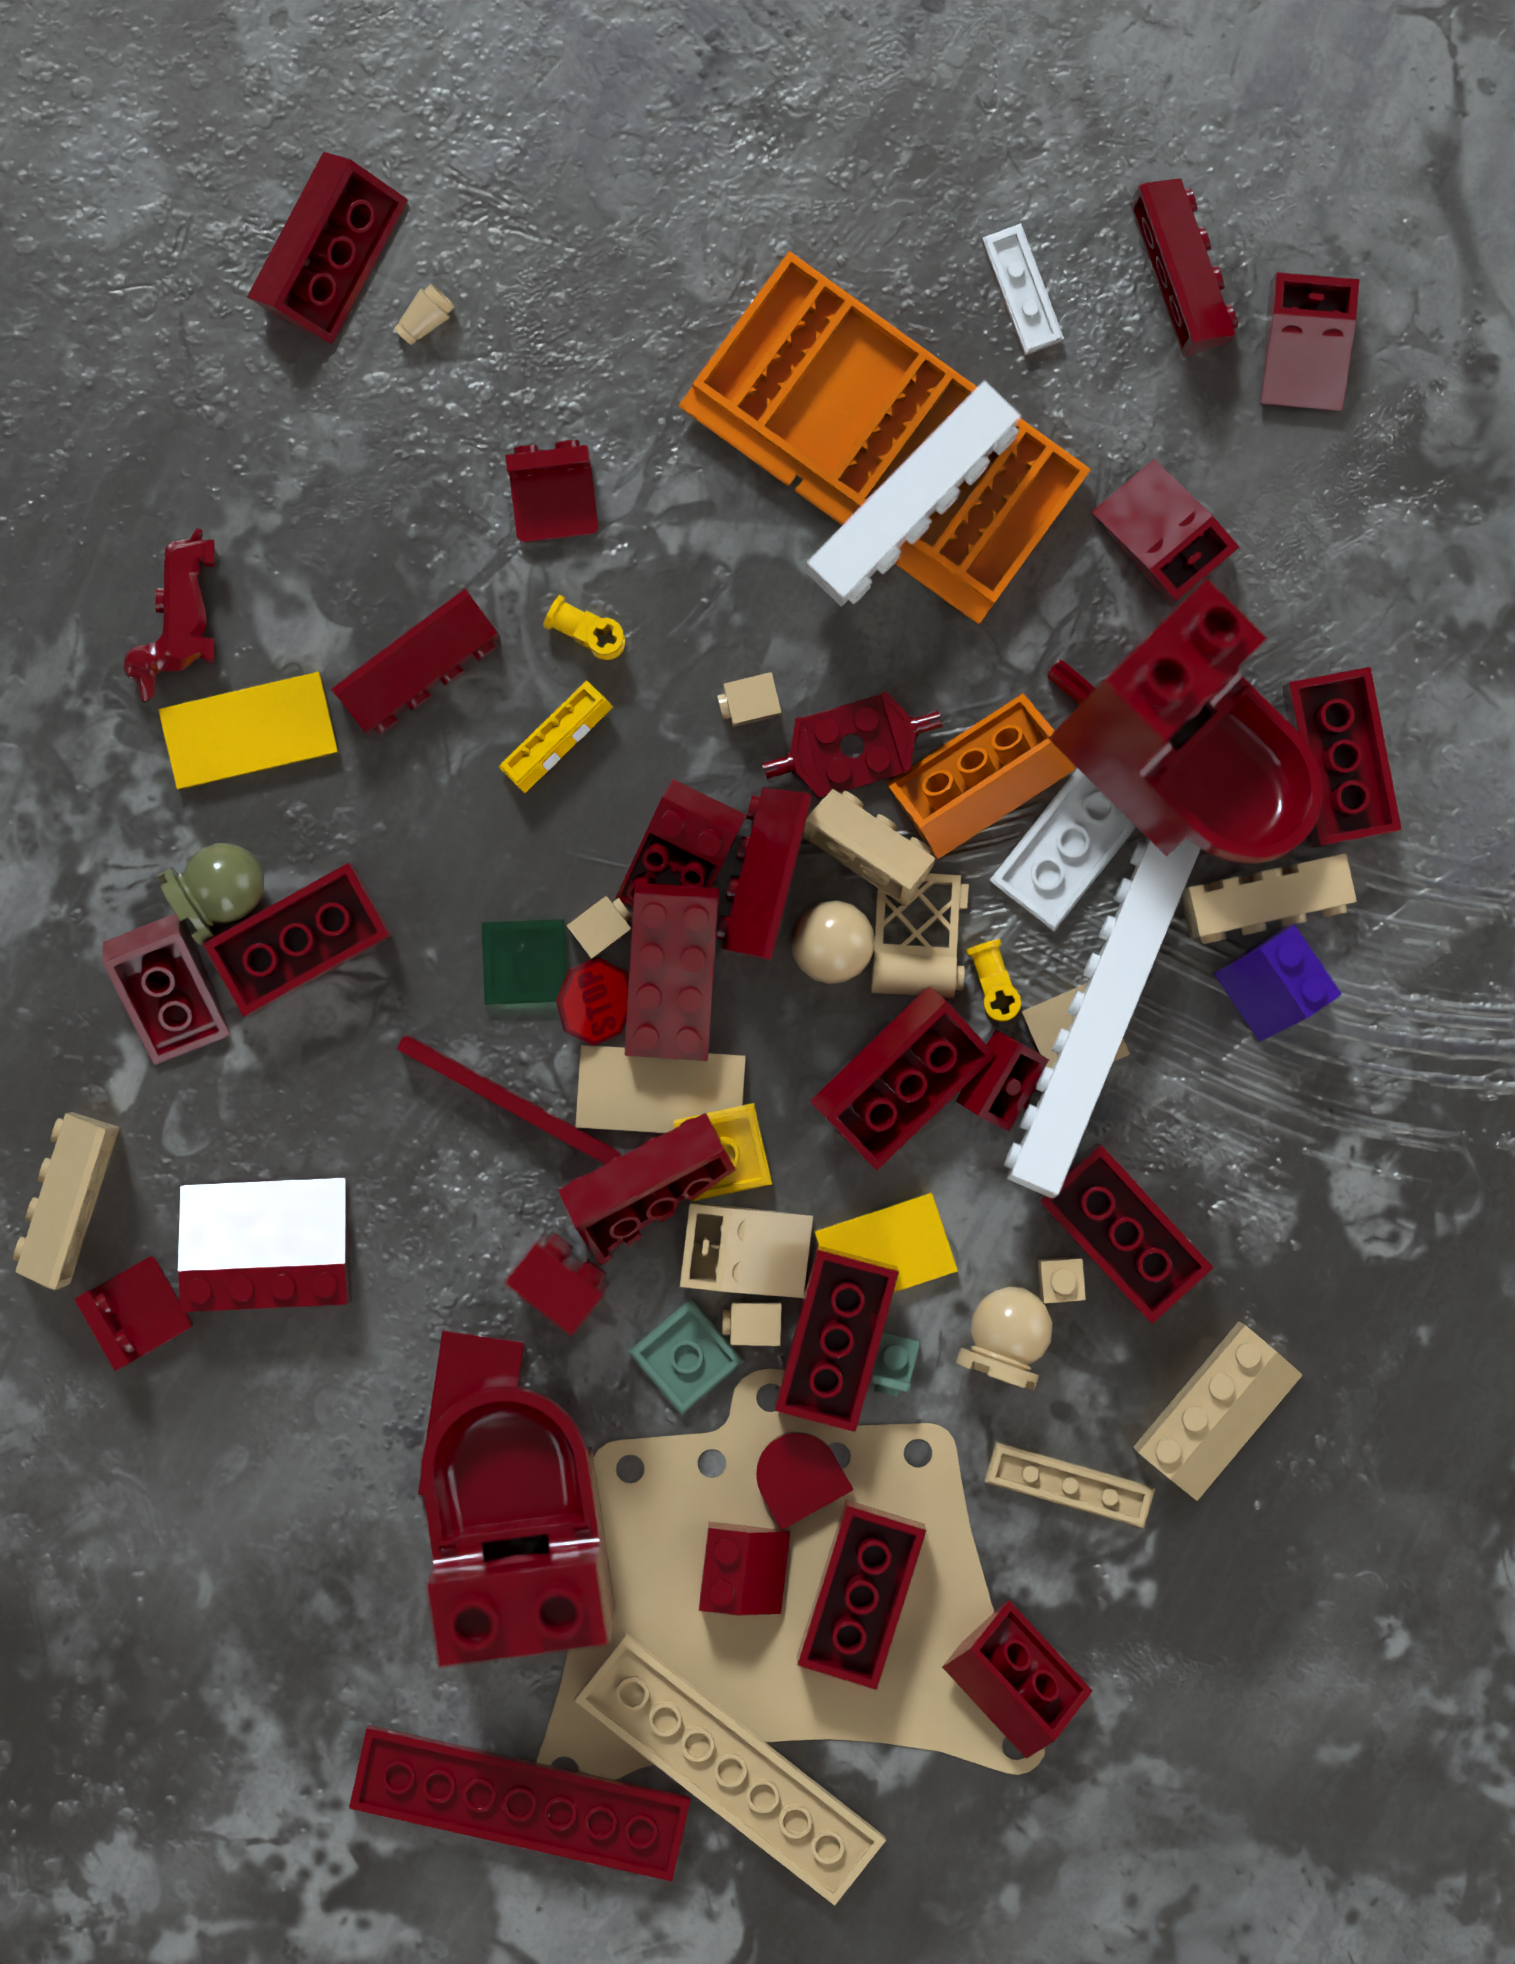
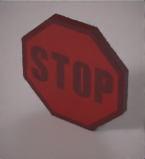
[555,957,629,1046]

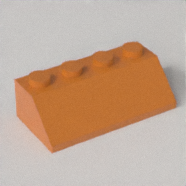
[886,693,1076,859]

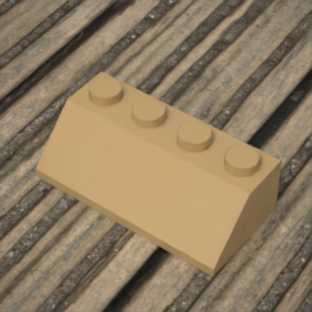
[13,1112,120,1290]
[1133,1321,1303,1501]

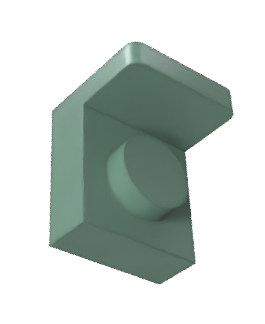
[870,1331,920,1397]

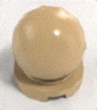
[791,900,875,984]
[955,1287,1053,1391]

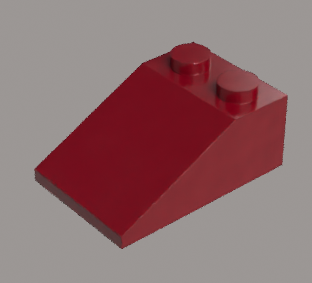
[102,913,230,1065]

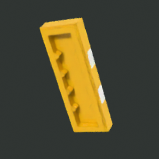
[498,681,613,793]

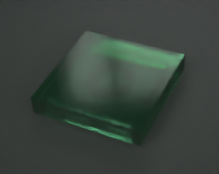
[482,919,567,1005]

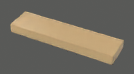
[984,1441,1155,1528]

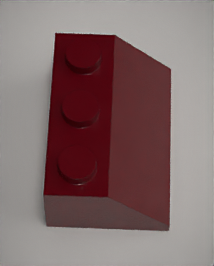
[942,1600,1093,1759]

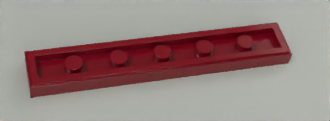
[397,1035,623,1164]

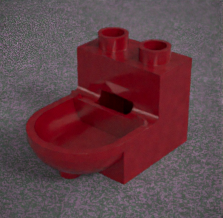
[1048,579,1323,863]
[421,1386,615,1667]

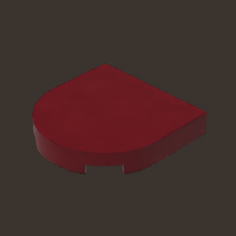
[756,1432,854,1530]

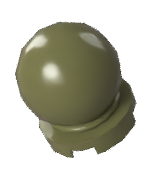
[157,843,264,946]

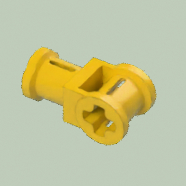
[543,595,626,661]
[965,938,1021,1022]

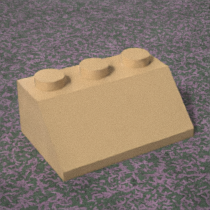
[803,789,936,907]

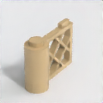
[871,873,969,998]

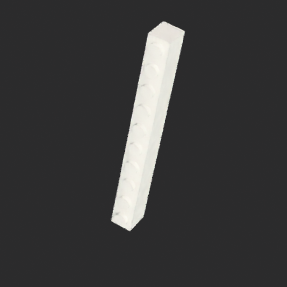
[1004,838,1200,1198]

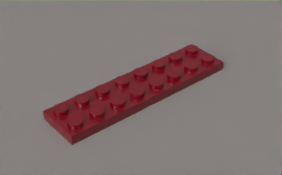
[349,1724,691,1881]

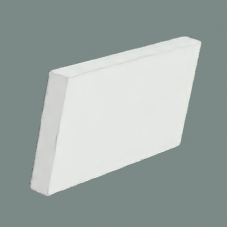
[989,768,1136,931]

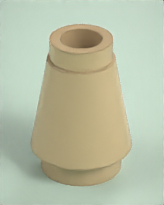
[394,284,455,345]

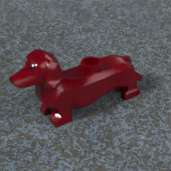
[124,528,214,703]

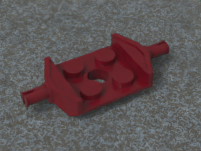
[762,691,943,799]

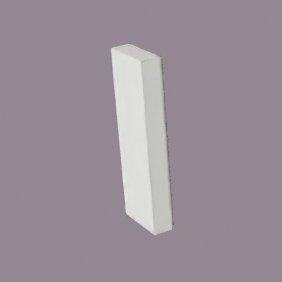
[982,224,1064,355]

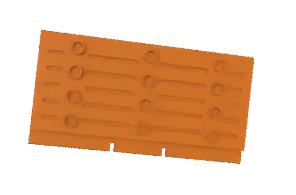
[678,251,1091,624]

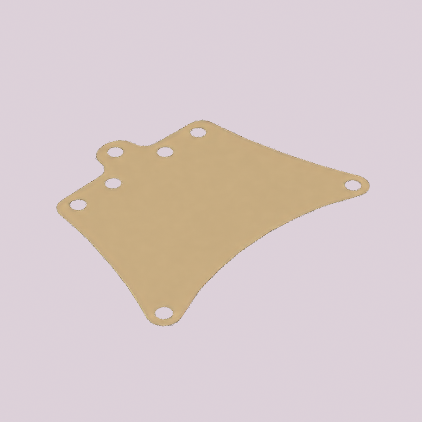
[536,1368,1045,1780]

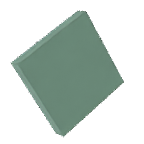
[628,1298,745,1415]

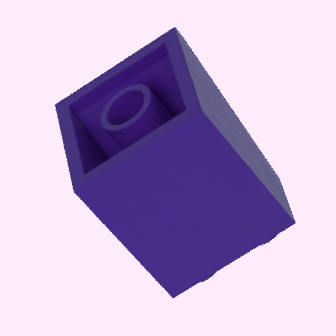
[1213,925,1342,1042]

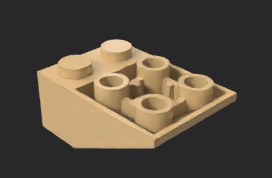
[680,1201,813,1298]

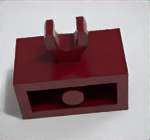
[956,1029,1049,1132]

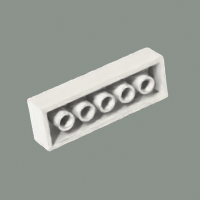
[806,380,1021,607]

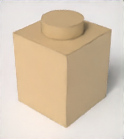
[717,672,781,727]
[566,896,633,959]
[1037,1256,1086,1303]
[722,1300,781,1346]

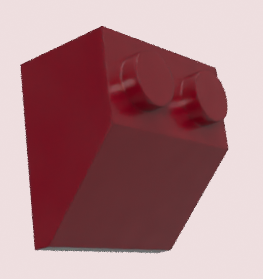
[699,1521,791,1616]

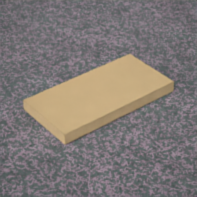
[575,1045,746,1133]

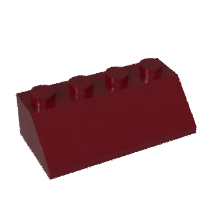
[247,151,408,345]
[1130,178,1238,358]
[331,589,500,736]

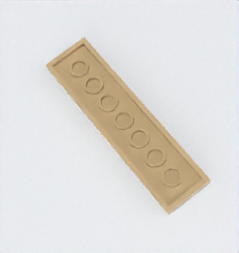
[574,1634,886,1906]

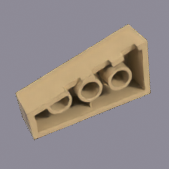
[1181,853,1357,944]

